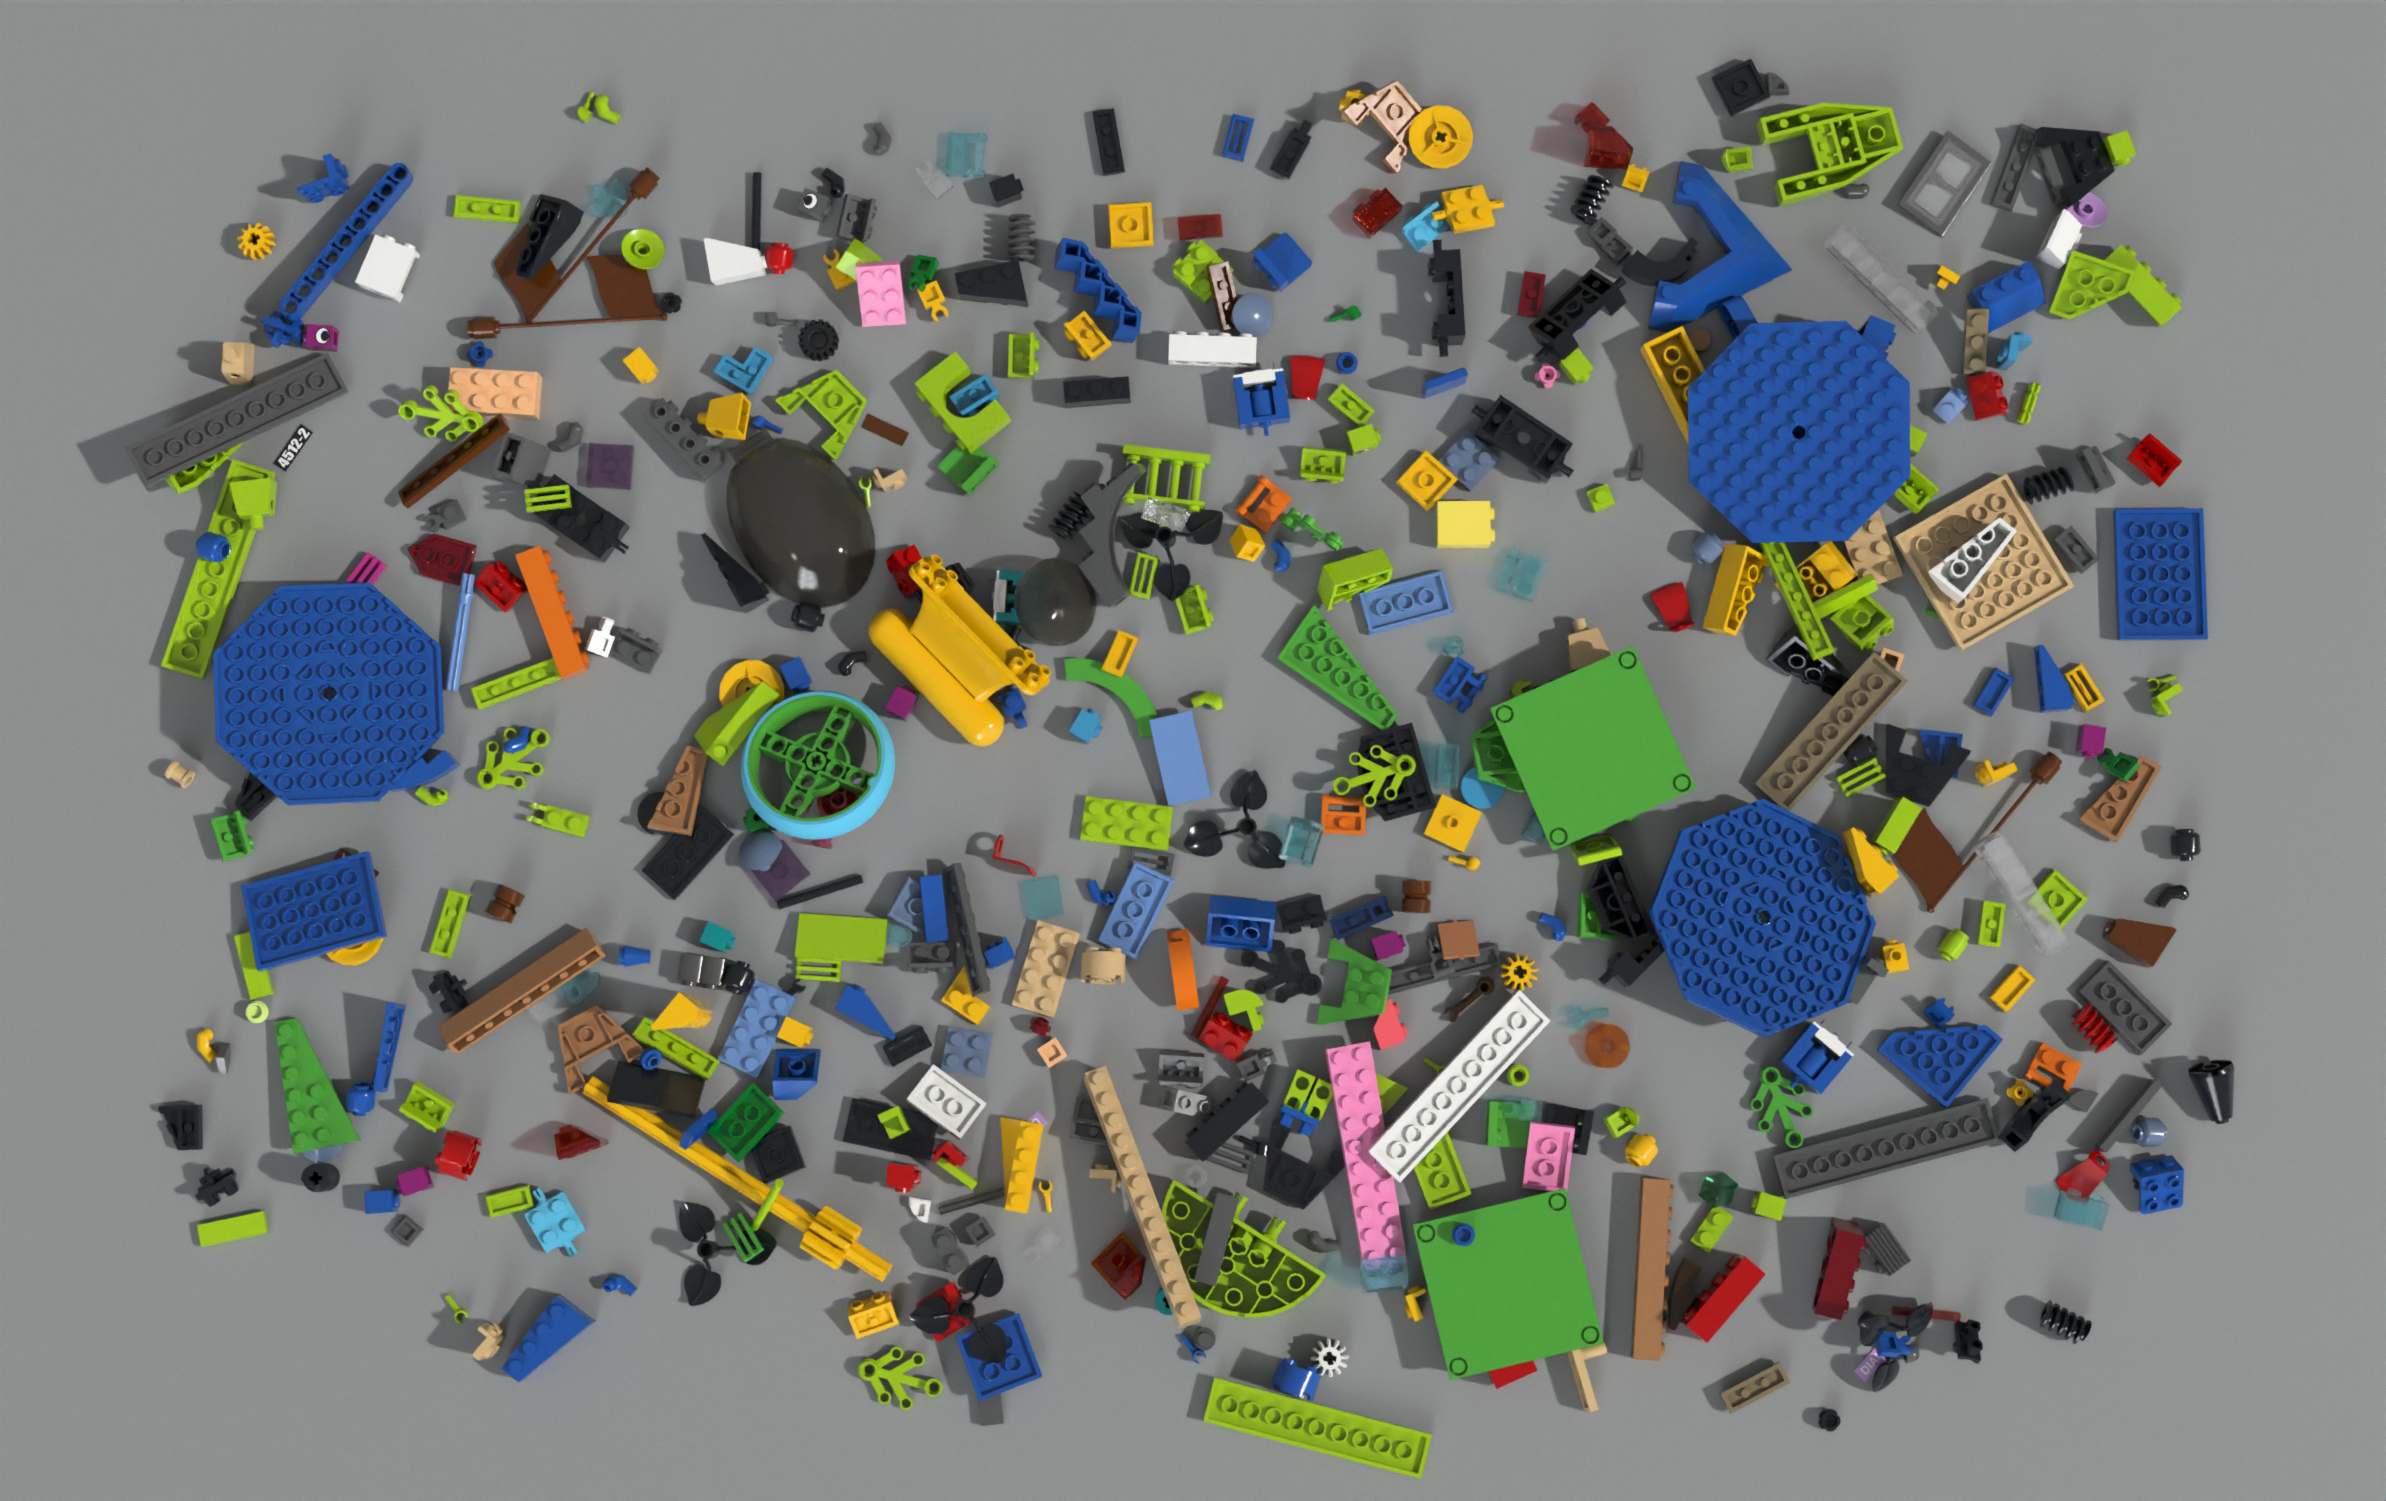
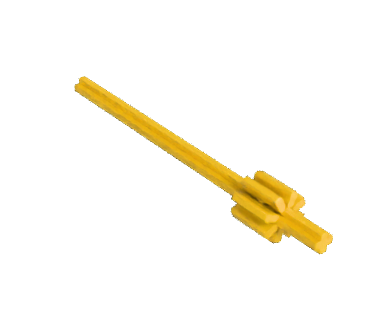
[583,1076,893,1282]

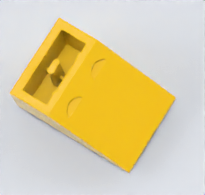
[1775,541,1858,603]
[1843,827,1899,897]

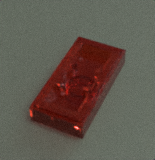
[1178,214,1223,241]

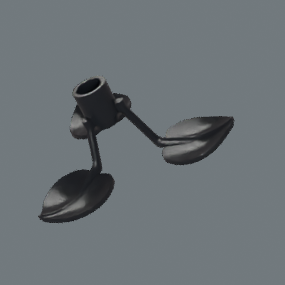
[1121,510,1223,601]
[1183,770,1285,869]
[679,1202,777,1306]
[909,1257,1007,1363]
[1858,1302,1933,1393]

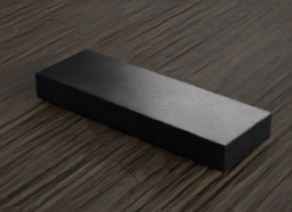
[1092,108,1125,176]

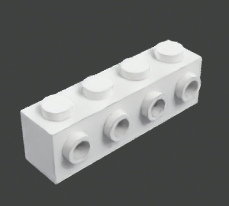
[1168,331,1257,368]

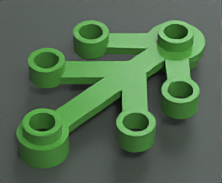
[1280,508,1344,551]
[1749,1065,1813,1148]

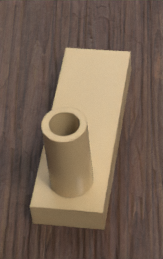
[1567,1341,1607,1412]

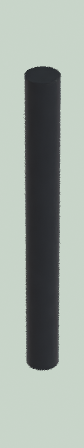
[752,172,762,251]
[777,875,864,910]

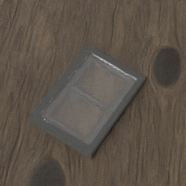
[1897,131,1992,237]

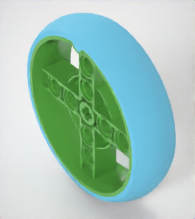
[741,691,895,840]

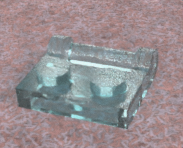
[945,132,987,178]

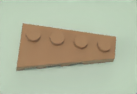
[647,746,709,836]
[2077,756,2161,843]

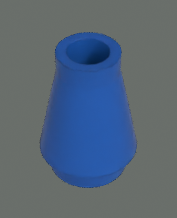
[619,945,650,967]

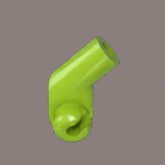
[594,94,621,124]
[1190,691,1224,711]
[415,786,449,806]

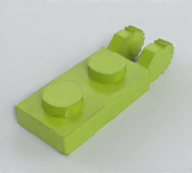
[525,802,591,838]

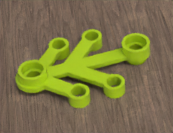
[398,385,484,442]
[476,728,550,790]
[1333,745,1416,808]
[858,1346,943,1410]

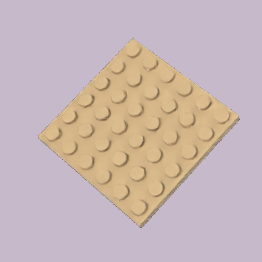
[1893,474,2074,651]

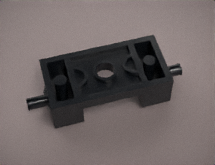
[1427,239,1465,357]
[1528,269,1627,362]
[1471,395,1574,484]
[527,474,630,563]
[1598,921,1664,987]

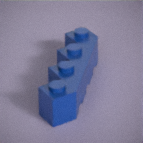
[1054,238,1142,343]

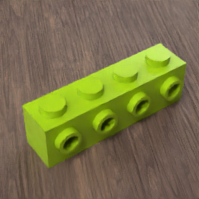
[2104,244,2182,327]

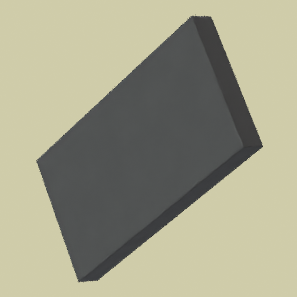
[2076,960,2172,1055]

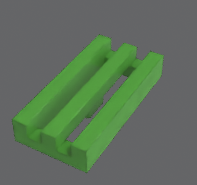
[722,1212,764,1262]

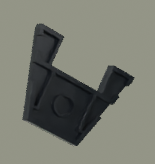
[2035,127,2115,208]
[1886,724,1971,807]
[1263,1120,1345,1210]

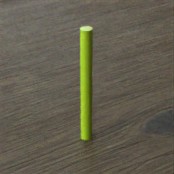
[750,1179,784,1231]

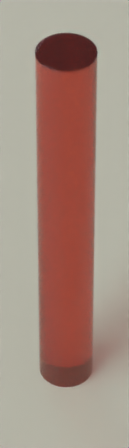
[1190,976,1229,1039]
[1892,1306,1961,1321]

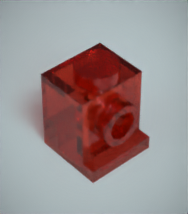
[1574,102,1610,138]

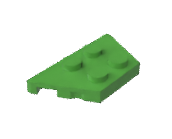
[1469,720,1526,793]

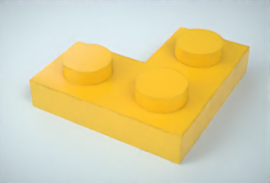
[941,965,990,1025]

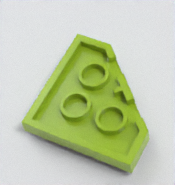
[2049,250,2136,320]

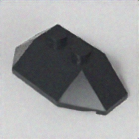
[1586,855,1654,943]

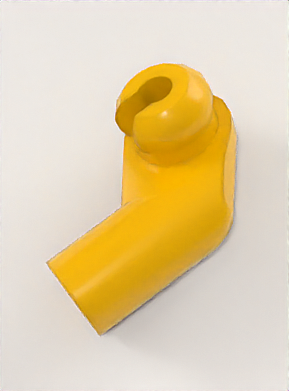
[197,1028,217,1063]

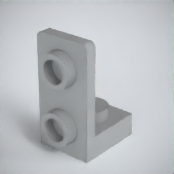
[1160,1086,1215,1118]

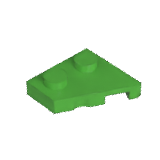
[1577,892,1620,941]

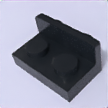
[1277,895,1327,934]

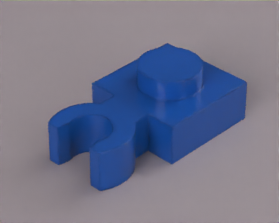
[1874,1332,1914,1357]

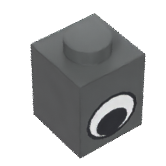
[797,188,833,222]

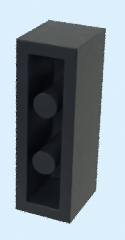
[1063,376,1131,408]

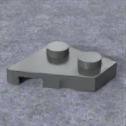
[1069,1097,1109,1147]

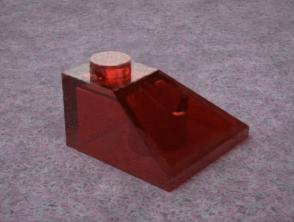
[1584,123,1633,170]
[554,1124,609,1160]
[1091,1232,1146,1300]

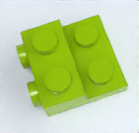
[1172,240,1234,304]
[1830,595,1894,653]

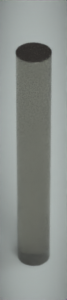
[938,1188,1005,1215]

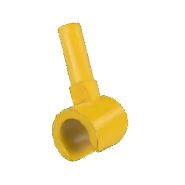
[1448,856,1481,871]
[1039,1181,1053,1212]

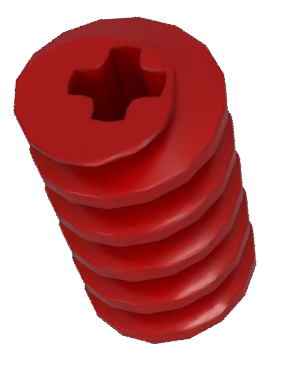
[2070,1003,2118,1054]

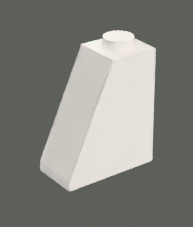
[704,238,767,285]

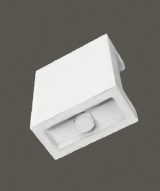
[355,234,420,303]

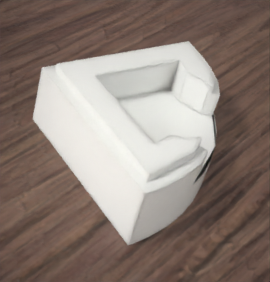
[909,1197,932,1223]

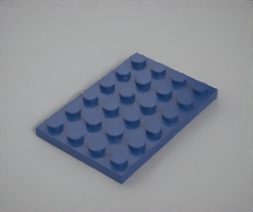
[2113,509,2208,641]
[241,851,387,972]

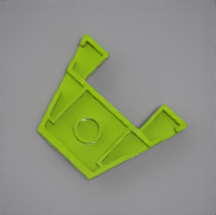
[775,370,868,461]

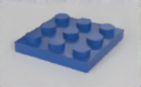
[956,1313,1043,1401]

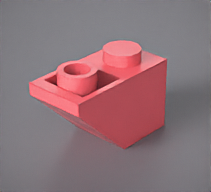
[1372,999,1408,1050]

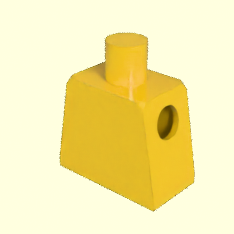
[697,393,751,440]

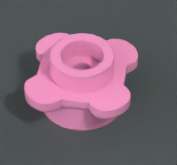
[1534,363,1560,389]

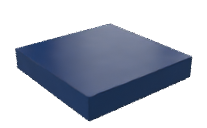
[1421,367,1468,399]

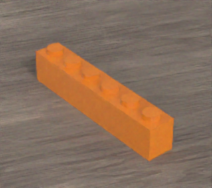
[515,546,590,680]

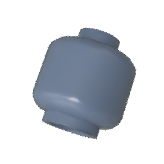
[1691,531,1724,564]
[2131,1118,2167,1147]

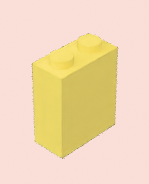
[1436,501,1495,548]

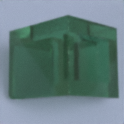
[1699,1172,1739,1208]

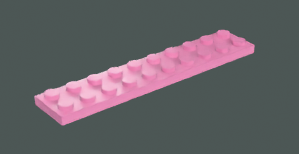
[1325,1041,1408,1271]

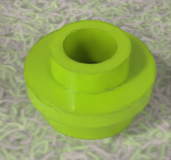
[1507,1064,1530,1087]

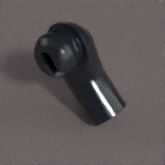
[821,168,845,198]
[838,651,867,676]

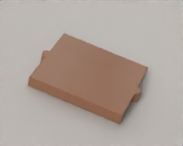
[1437,920,1480,960]

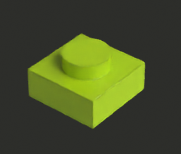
[1586,484,1615,513]

